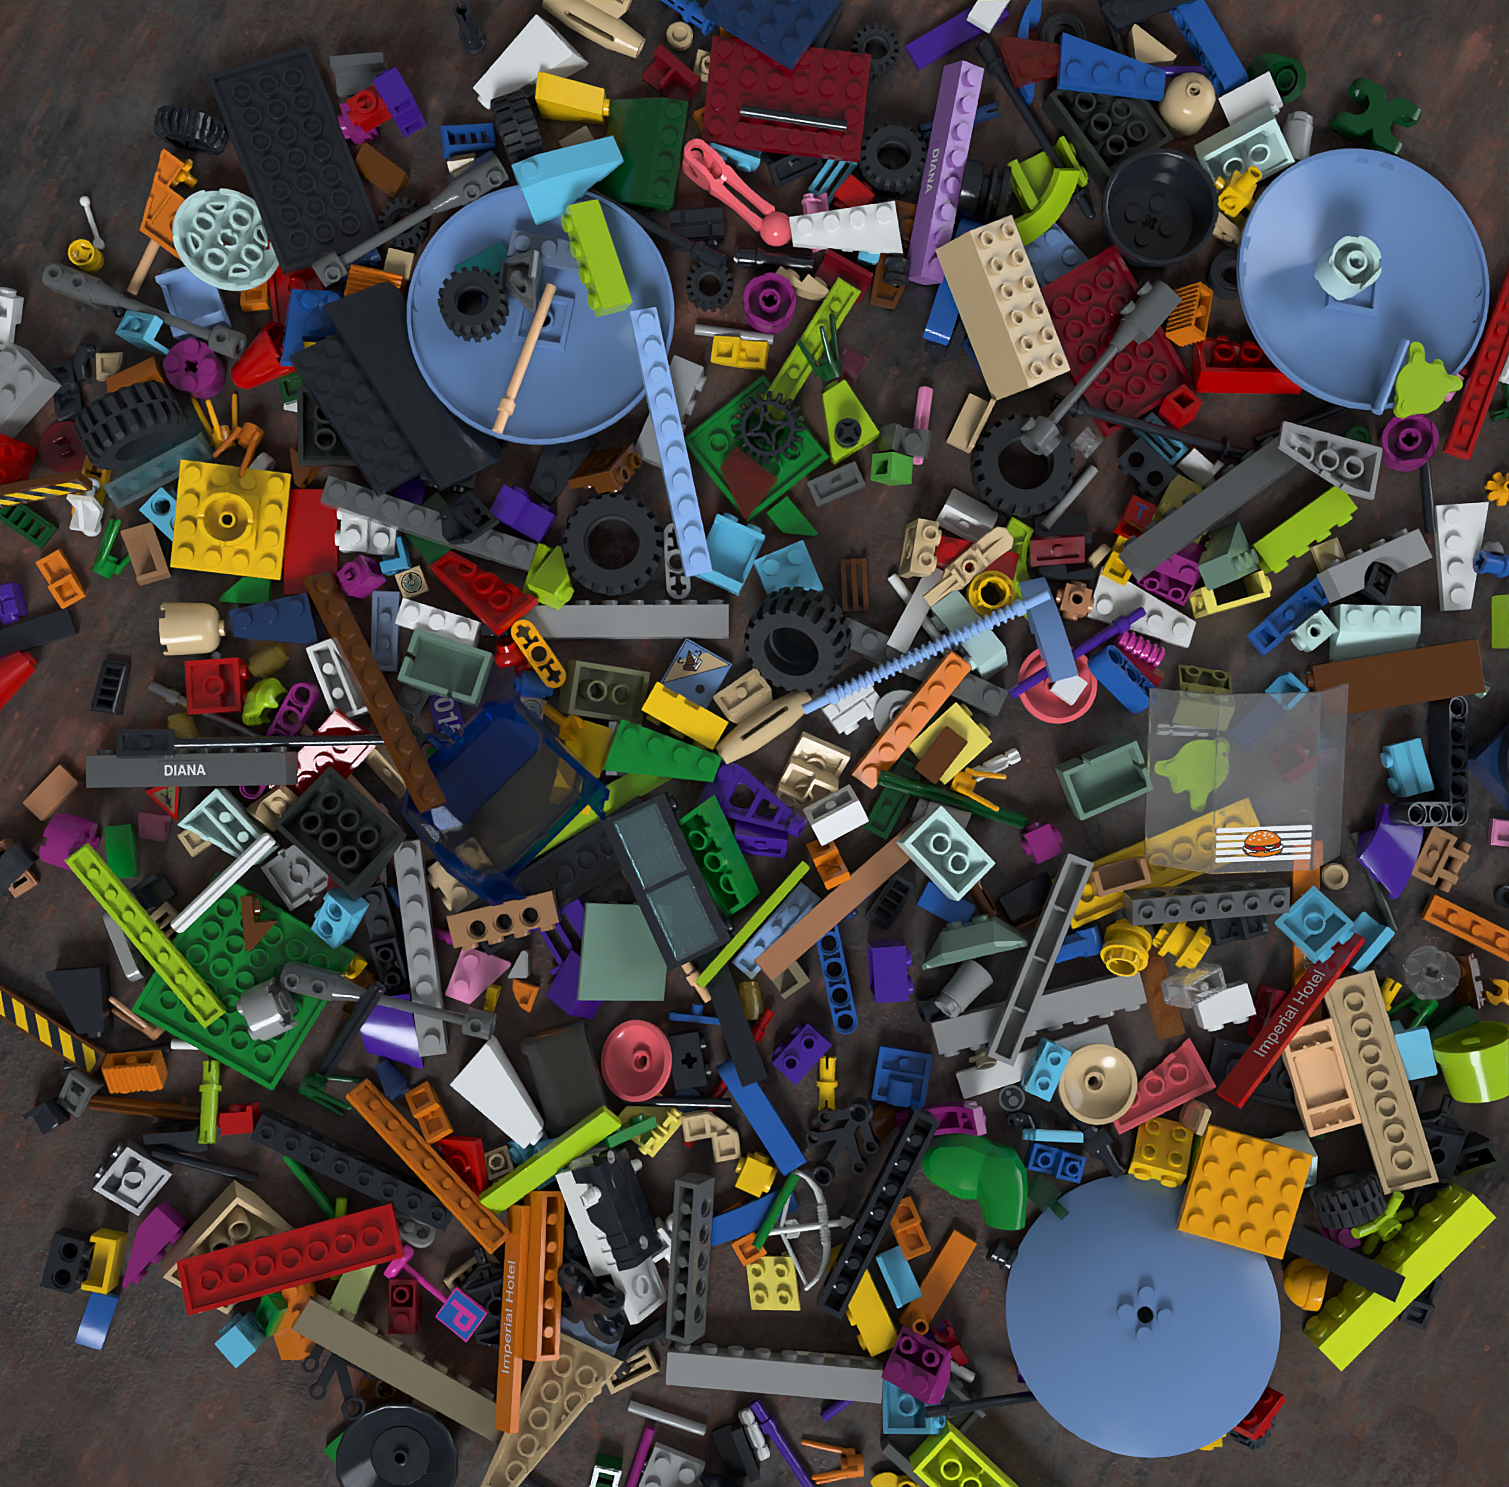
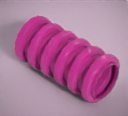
[1113,630,1165,668]

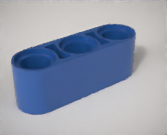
[1087,645,1160,714]

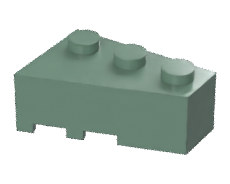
[1198,520,1259,591]

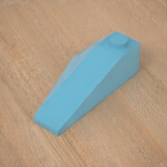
[512,136,624,225]

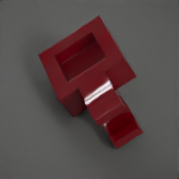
[931,1319,969,1367]

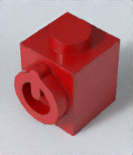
[346,84,392,133]
[832,174,875,210]

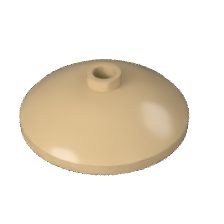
[1058,1043,1137,1125]

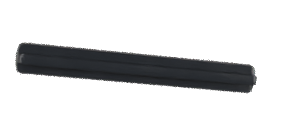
[319,981,386,1076]

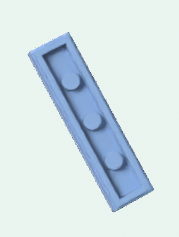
[732,882,821,979]

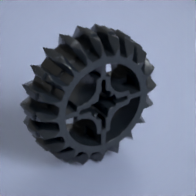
[154,105,228,156]
[733,391,805,464]

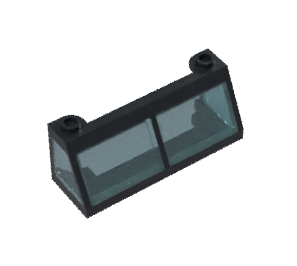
[601,791,735,971]

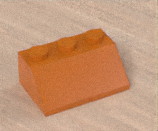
[260,1282,327,1360]

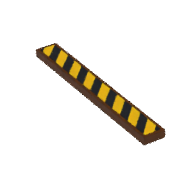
[0,470,93,508]
[0,983,109,1077]

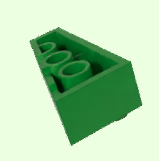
[599,719,722,782]
[665,794,760,917]

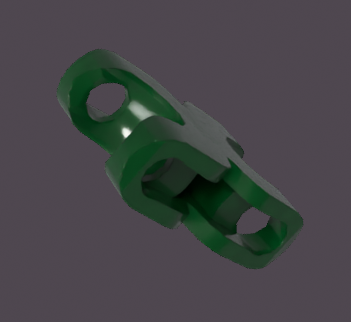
[1330,77,1422,157]

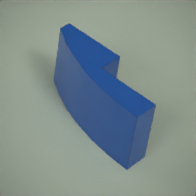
[1024,1141,1087,1183]
[75,1292,120,1350]

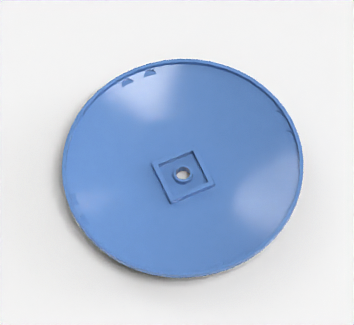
[1236,149,1490,410]
[407,185,674,445]
[1005,1174,1281,1458]

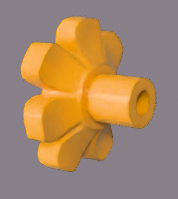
[171,158,197,188]
[1484,472,1509,506]

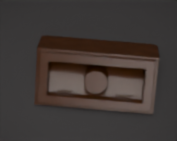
[354,142,410,200]

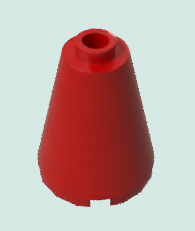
[231,321,296,390]
[0,649,37,711]

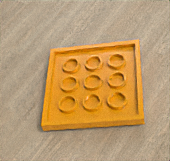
[1175,1123,1313,1259]

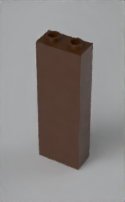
[1305,638,1486,719]

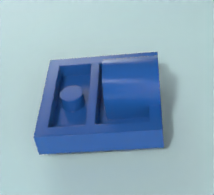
[871,1045,933,1108]

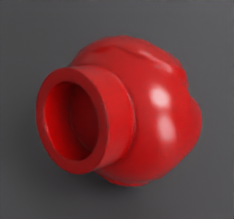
[494,636,532,676]

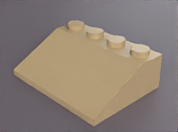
[161,1180,294,1314]

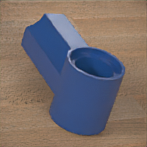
[1055,925,1103,963]

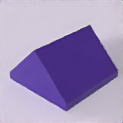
[546,948,603,1019]

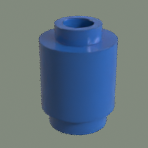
[513,670,554,699]

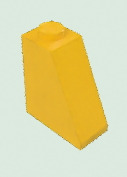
[535,72,610,125]

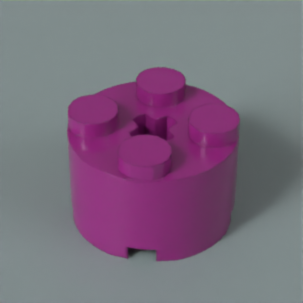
[743,273,796,334]
[163,338,227,399]
[1378,414,1439,472]
[39,812,101,872]

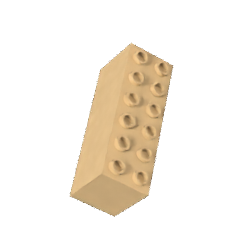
[935,215,1070,400]

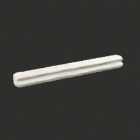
[171,833,276,933]

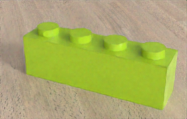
[561,199,633,317]
[1249,486,1358,574]

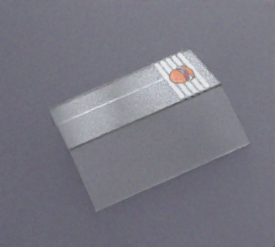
[1144,683,1349,874]

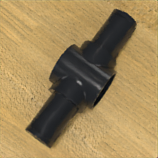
[1066,1110,1127,1178]

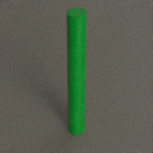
[283,1156,336,1219]
[751,1172,800,1250]

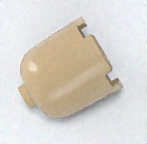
[1155,72,1215,139]
[159,602,226,656]

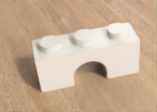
[395,598,484,648]

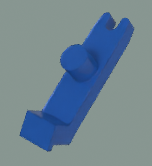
[669,1003,720,1025]

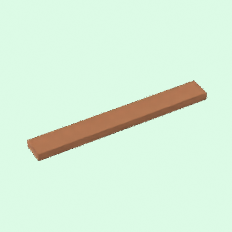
[754,821,914,981]

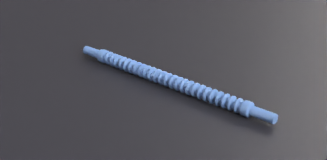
[802,589,1051,714]

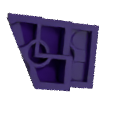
[1356,803,1424,899]
[355,993,424,1068]

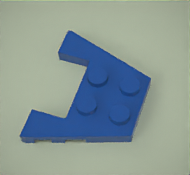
[280,289,346,366]

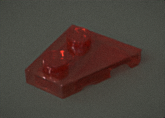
[998,36,1059,89]
[720,447,778,520]

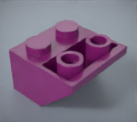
[1135,542,1207,606]
[881,1326,951,1405]

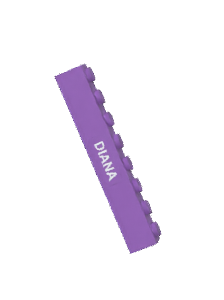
[907,60,984,285]

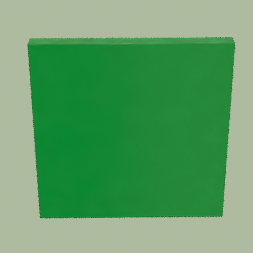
[684,374,829,523]

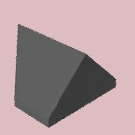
[499,250,543,316]

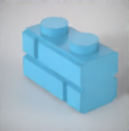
[1380,738,1434,798]

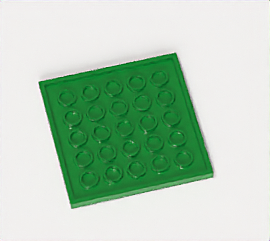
[131,871,357,1091]

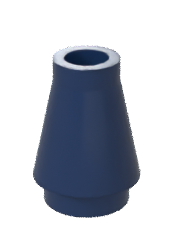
[375,1059,410,1101]

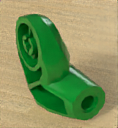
[920,1133,1028,1230]

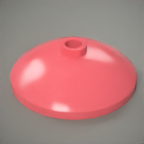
[1017,646,1097,724]
[601,1020,672,1102]

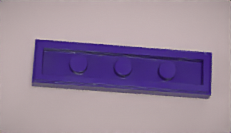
[905,5,1009,71]

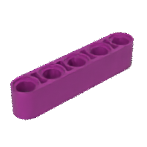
[239,681,321,799]

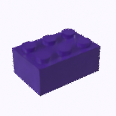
[867,939,913,1003]

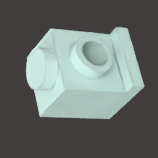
[1290,610,1338,652]

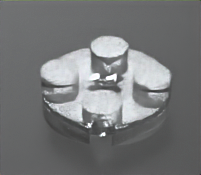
[1403,946,1461,1000]

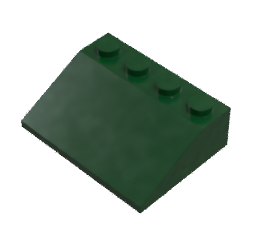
[597,98,690,215]

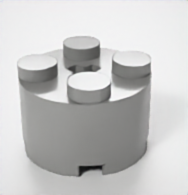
[236,977,298,1041]

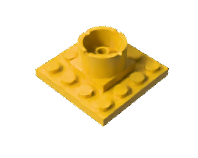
[170,460,292,580]

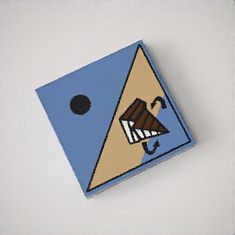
[660,638,732,709]

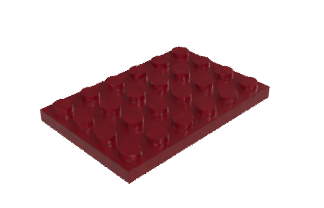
[701,36,871,163]
[1040,246,1193,438]

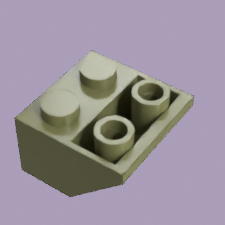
[1171,664,1235,731]

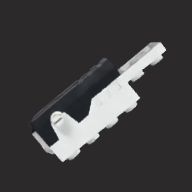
[555,1147,668,1325]

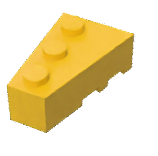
[641,682,729,751]

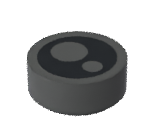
[997,1084,1025,1112]

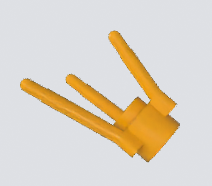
[191,393,239,451]
[950,767,1006,812]

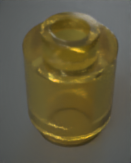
[248,642,290,679]
[167,711,200,752]
[737,981,764,1020]

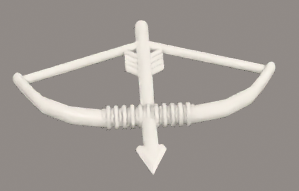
[768,1169,855,1291]

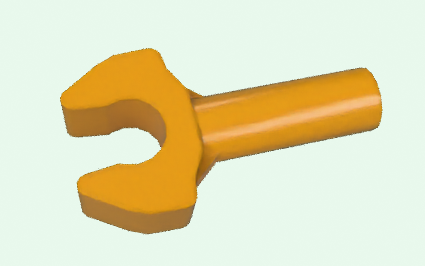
[542,704,585,741]
[1483,978,1509,1006]

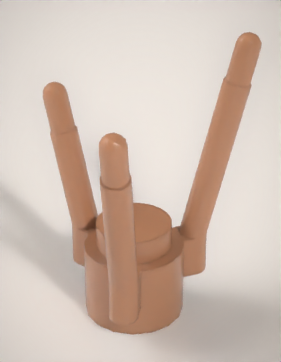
[109,985,166,1041]

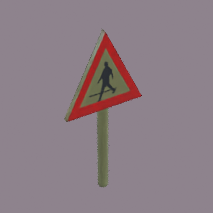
[145,786,180,821]

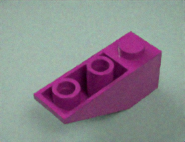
[122,1201,188,1288]

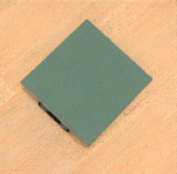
[577,901,673,1001]

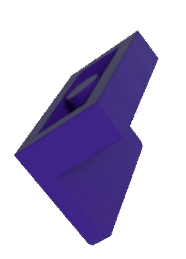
[734,814,789,858]

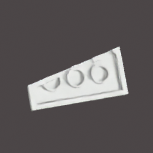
[789,201,903,256]
[1434,502,1489,612]
[1086,566,1196,648]

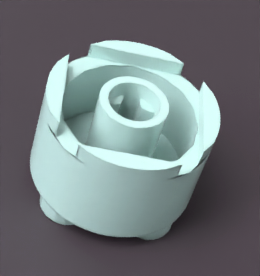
[1314,235,1382,300]

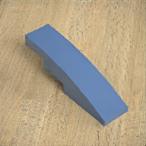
[1018,577,1078,683]

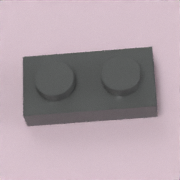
[806,461,866,508]

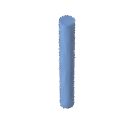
[1372,338,1410,415]

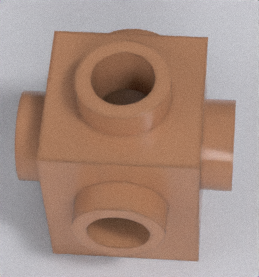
[1054,581,1095,621]

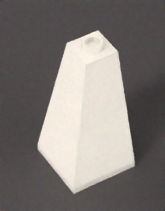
[473,14,589,109]
[450,1035,544,1149]

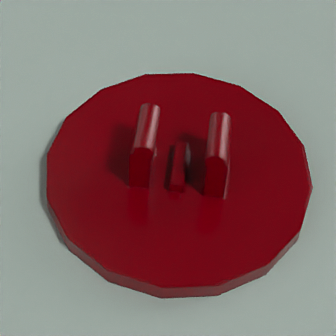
[39,421,86,473]

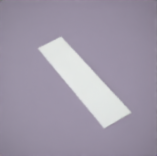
[887,568,944,654]

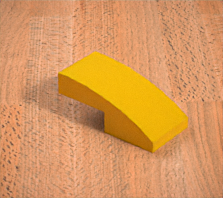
[711,335,770,371]
[1100,535,1131,587]

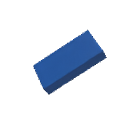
[916,881,976,924]

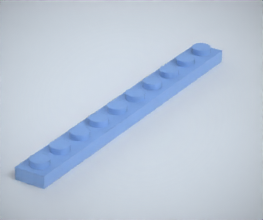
[629,307,713,578]

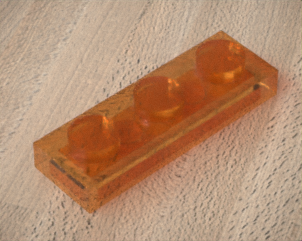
[1139,956,1185,1040]

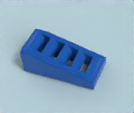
[439,122,497,158]

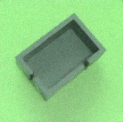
[397,629,494,708]
[1054,735,1155,821]

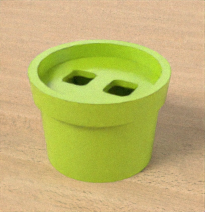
[1431,1021,1509,1103]

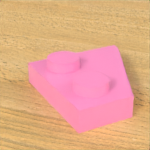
[445,948,513,1004]

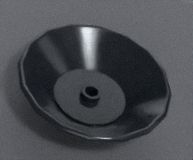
[336,1402,458,1487]

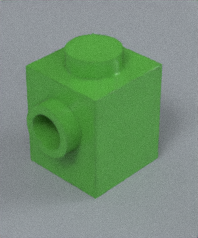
[871,452,913,486]

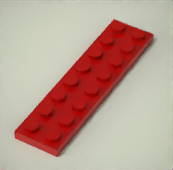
[176,1203,405,1316]

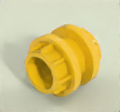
[965,571,1016,619]
[1100,919,1152,977]
[1152,921,1211,969]

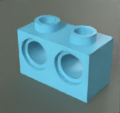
[139,487,177,541]
[311,887,369,949]
[1020,1036,1072,1102]
[214,1310,267,1368]

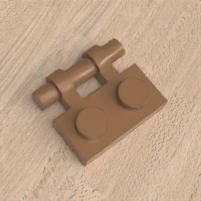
[1411,826,1472,893]

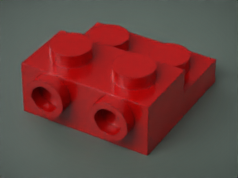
[185,658,250,715]

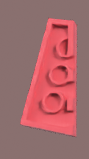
[1113,1038,1216,1135]

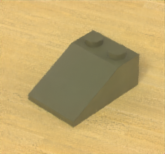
[557,659,650,724]

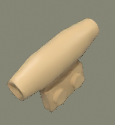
[542,0,645,58]
[712,669,812,764]

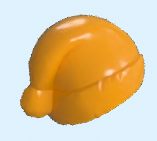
[1282,1257,1329,1311]

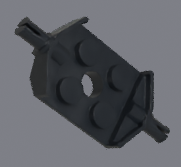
[1407,1094,1468,1207]
[460,1245,504,1346]

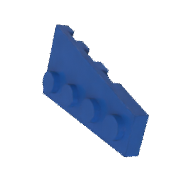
[1057,32,1166,101]

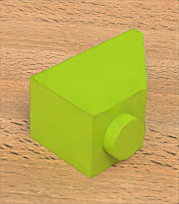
[527,546,574,611]

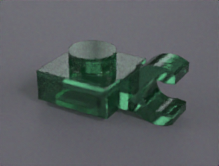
[1027,1172,1070,1220]

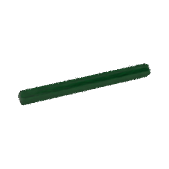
[877,770,1028,829]

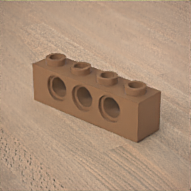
[447,889,562,951]

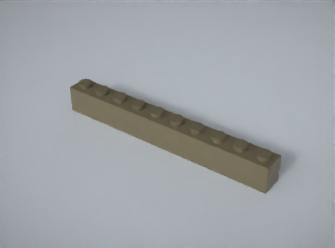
[292,1294,504,1445]

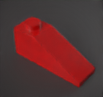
[935,536,1019,580]

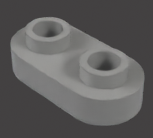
[395,1210,436,1248]

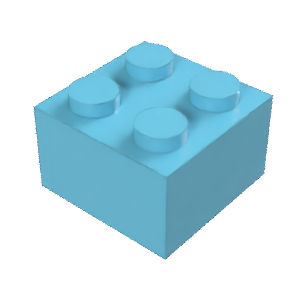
[754,540,823,595]

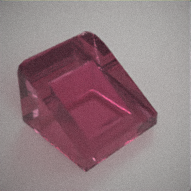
[834,347,867,387]
[138,812,171,842]

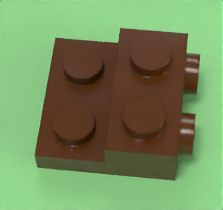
[567,443,642,494]

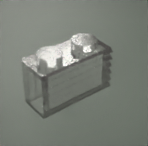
[1160,961,1226,1009]

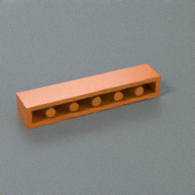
[522,1189,565,1362]

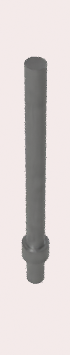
[148,681,296,752]

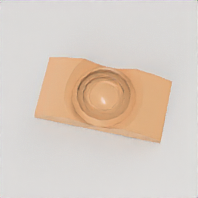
[1282,1018,1362,1137]

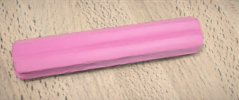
[913,386,933,465]

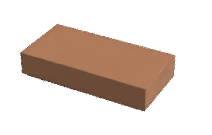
[23,764,82,821]

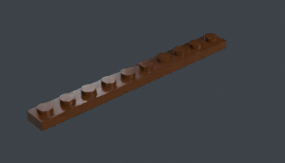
[304,571,447,814]

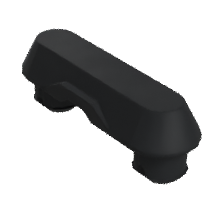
[612,1317,674,1379]

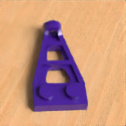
[697,759,807,838]

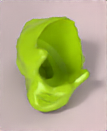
[242,678,288,726]

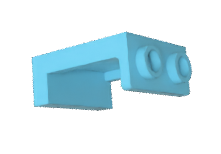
[696,513,765,596]

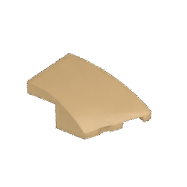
[768,732,851,809]

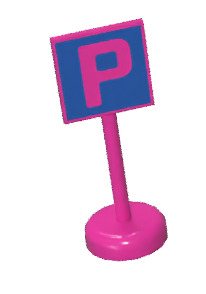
[384,1244,488,1342]

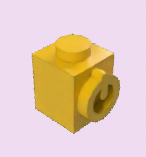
[735,1151,777,1198]

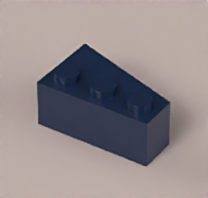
[228,592,325,645]

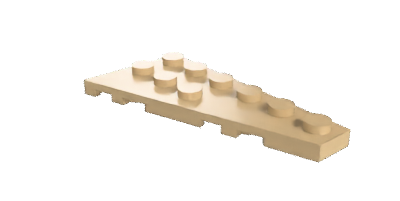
[481,1332,623,1487]

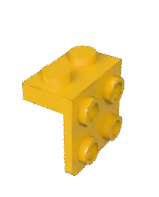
[1128,1117,1193,1188]

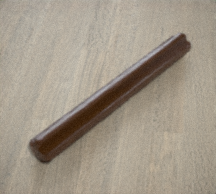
[89,1094,222,1121]

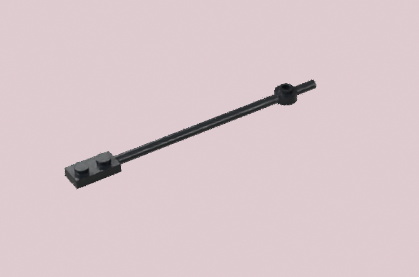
[116,725,452,759]

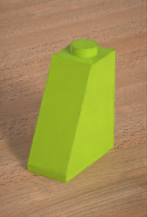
[822,380,880,466]

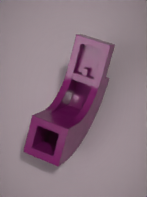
[895,1101,987,1136]

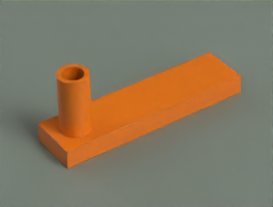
[899,1228,977,1335]

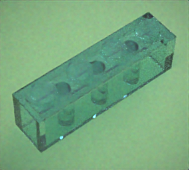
[103,431,215,510]

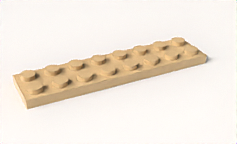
[1323,969,1439,1195]

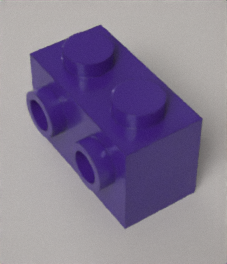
[772,1021,831,1085]

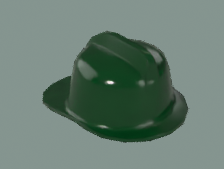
[1246,53,1307,103]

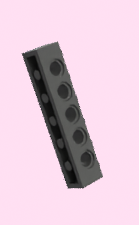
[1123,878,1290,926]
[665,1172,715,1345]

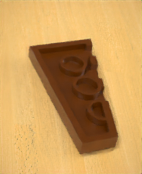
[868,198,917,310]

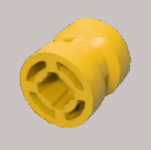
[68,239,104,273]

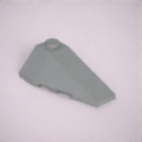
[1277,421,1383,500]

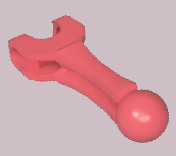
[682,139,791,246]

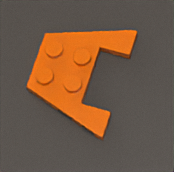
[140,148,185,261]

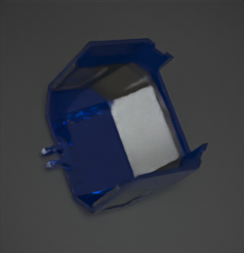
[401,697,610,906]

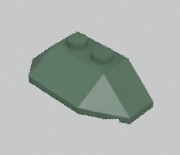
[922,914,1030,970]

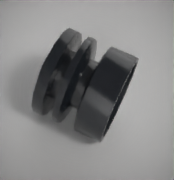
[956,158,1012,222]

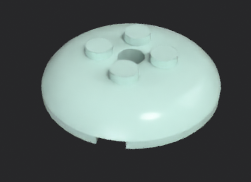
[172,188,279,291]

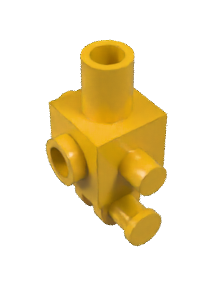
[1213,166,1262,225]

